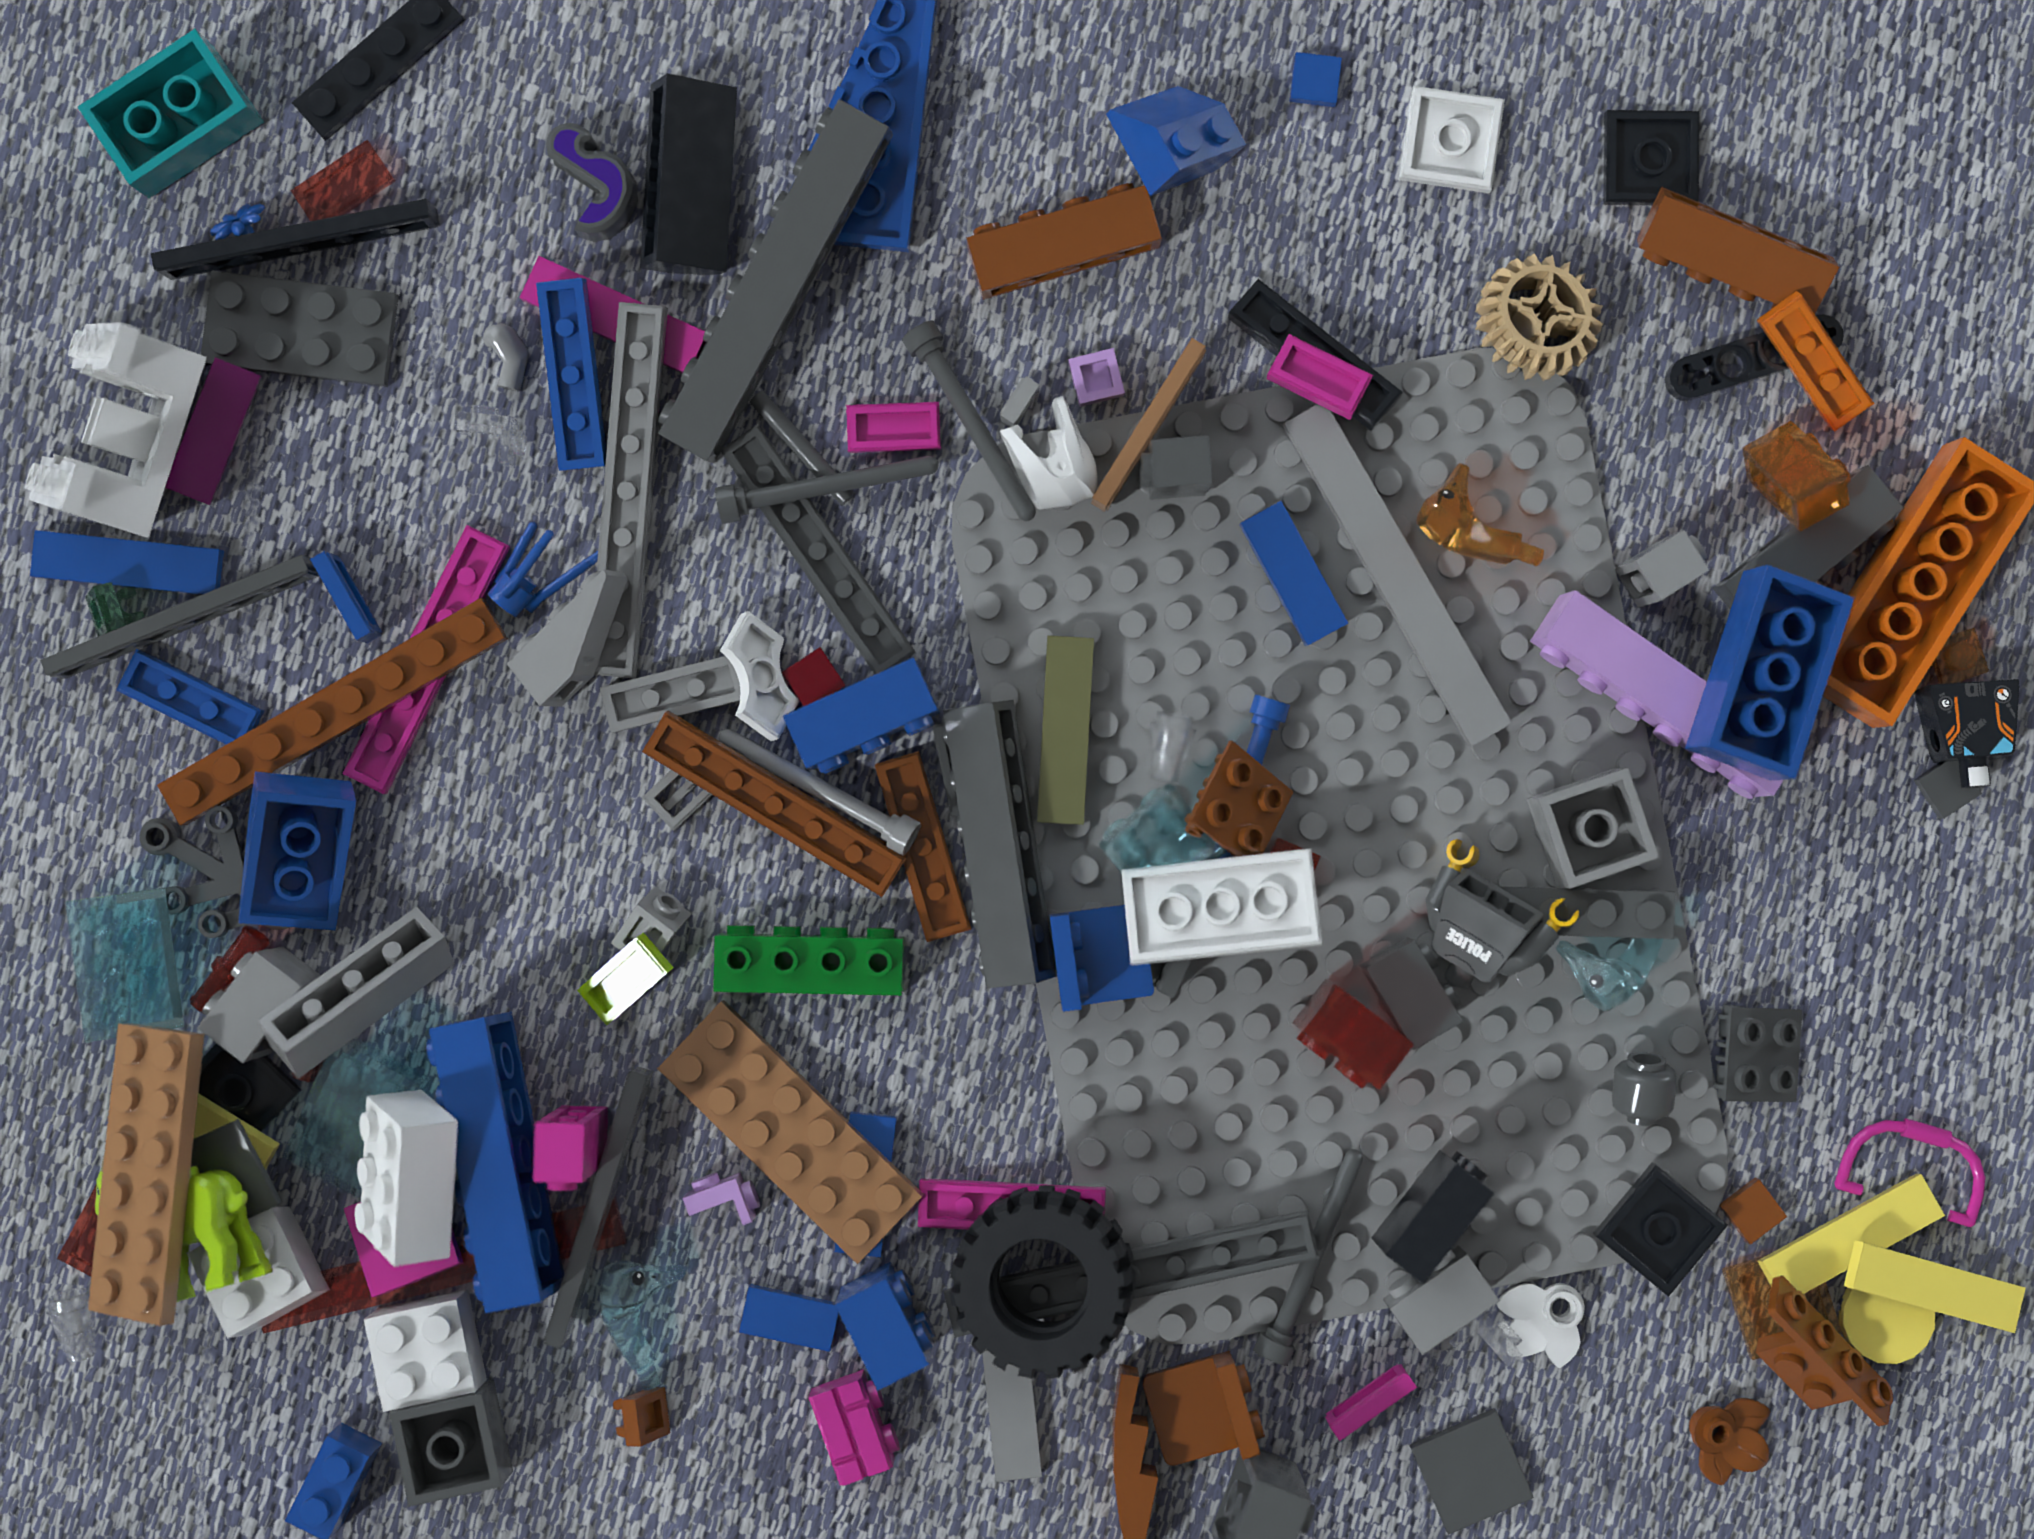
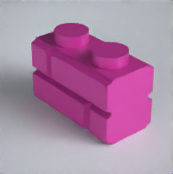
[808,1369,900,1486]

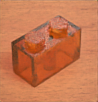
[1742,421,1851,532]

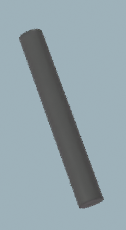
[749,390,855,506]

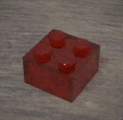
[1292,979,1415,1090]

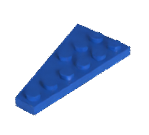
[791,0,937,252]

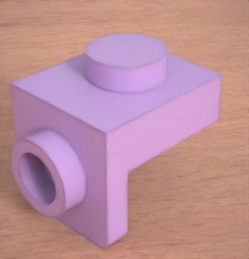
[682,1172,760,1225]

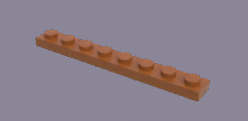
[157,598,508,825]

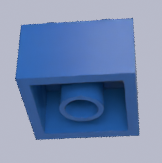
[834,1262,936,1391]

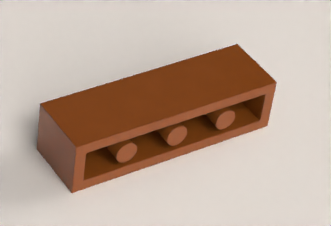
[966,183,1162,300]
[1637,187,1840,314]

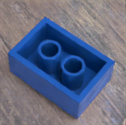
[783,658,940,774]

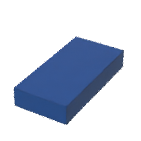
[310,551,382,643]
[739,1284,839,1352]

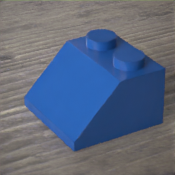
[1106,86,1246,196]

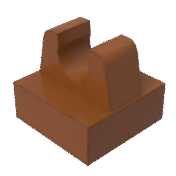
[613,1387,671,1447]

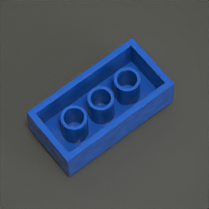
[1685,565,1854,781]

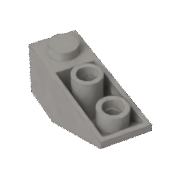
[507,570,628,707]

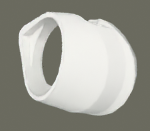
[1000,396,1097,510]

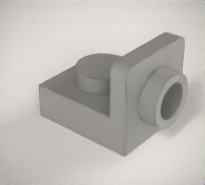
[611,887,691,953]

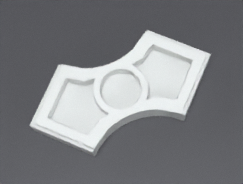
[720,611,799,741]

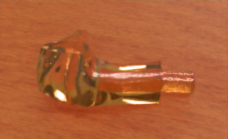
[1416,463,1544,567]

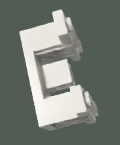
[25,323,207,538]

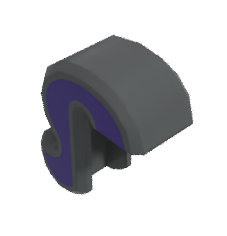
[546,123,638,242]

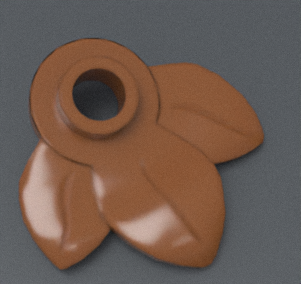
[1689,1398,1770,1486]

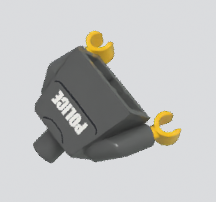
[1426,839,1579,989]

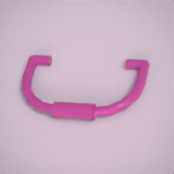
[1835,1118,1986,1227]

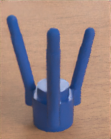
[488,522,598,617]

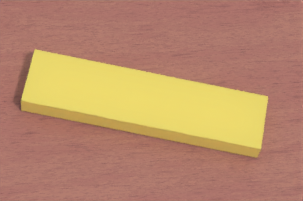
[1757,1174,1945,1294]
[1844,1240,2026,1333]

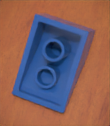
[238,771,356,931]

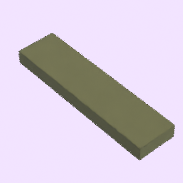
[1037,635,1094,825]

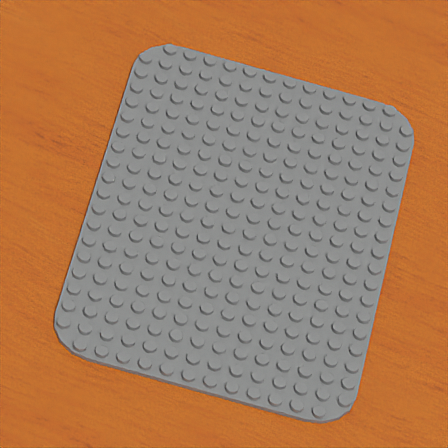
[952,348,1728,1344]

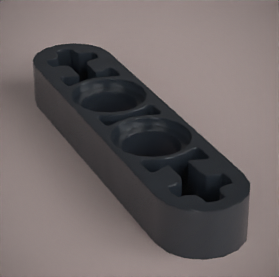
[1665,314,1844,401]

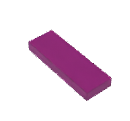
[165,357,262,505]

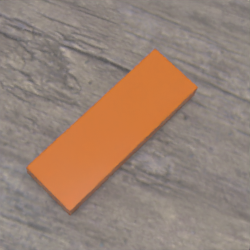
[1757,291,1874,432]

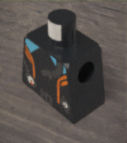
[1915,679,2019,788]

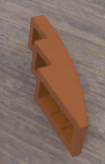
[1112,1364,1158,1539]

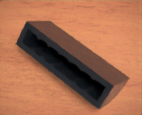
[640,73,737,275]

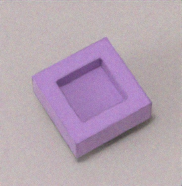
[1068,348,1125,407]

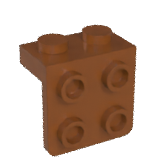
[1143,1350,1265,1466]

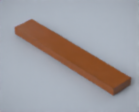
[642,710,908,897]

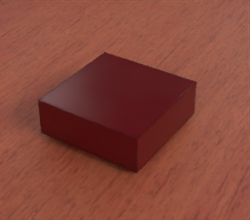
[781,647,846,706]

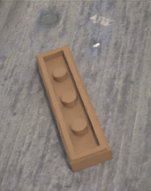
[1091,338,1206,512]

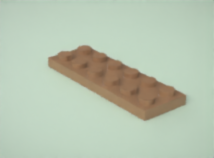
[657,1000,924,1264]
[88,1023,204,1326]

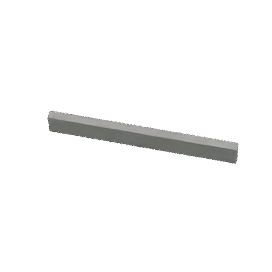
[594,302,668,679]
[1283,404,1512,747]

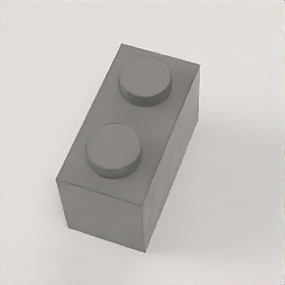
[1615,530,1710,608]
[1383,1246,1500,1355]

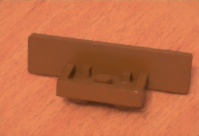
[1756,1275,1893,1427]

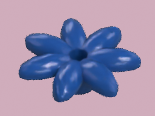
[210,204,265,240]

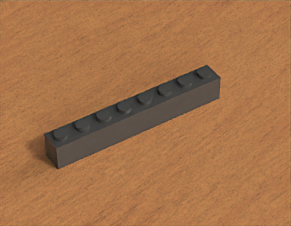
[658,99,893,463]

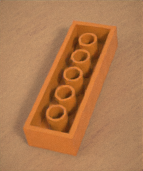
[1823,437,2034,728]

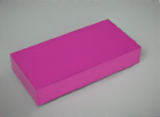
[1267,334,1373,420]
[846,402,941,453]
[1325,1364,1417,1441]

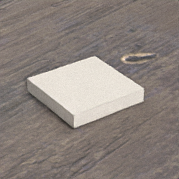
[1398,86,1505,193]

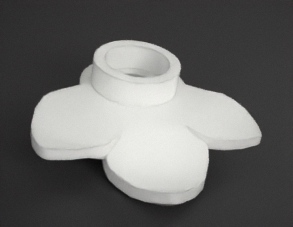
[1496,1283,1585,1368]

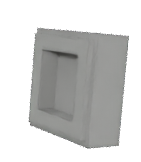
[1000,376,1040,427]

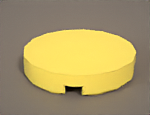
[1839,1287,1935,1364]

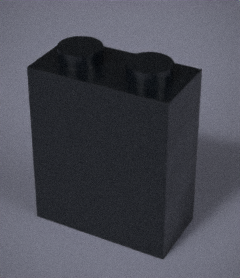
[1371,1150,1494,1285]

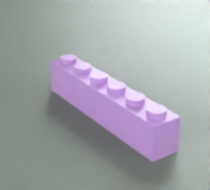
[1530,590,1783,799]

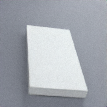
[1121,849,1322,966]

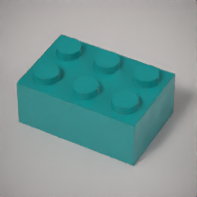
[77,28,264,199]

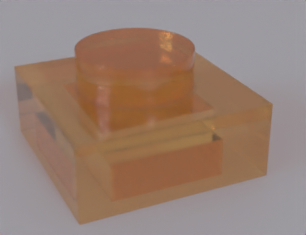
[1932,627,1989,684]

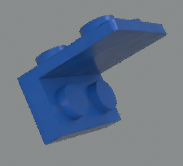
[1049,904,1154,1012]

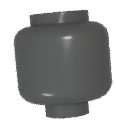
[1612,1052,1677,1126]

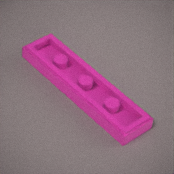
[519,256,705,373]
[918,1179,1106,1230]

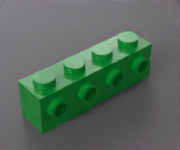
[713,925,905,996]

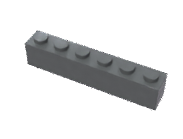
[943,700,1057,989]

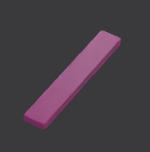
[342,525,511,794]

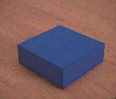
[1289,52,1342,107]

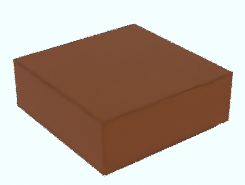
[1719,1177,1787,1245]

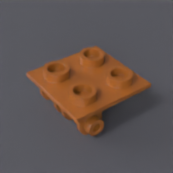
[1184,740,1293,857]

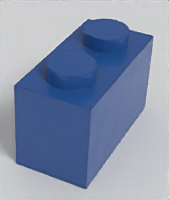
[285,1422,383,1539]

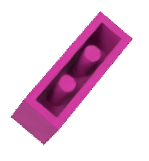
[533,1105,608,1191]

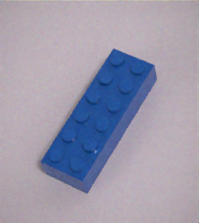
[427,1011,564,1313]

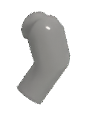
[483,323,529,392]

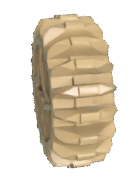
[1475,253,1603,381]

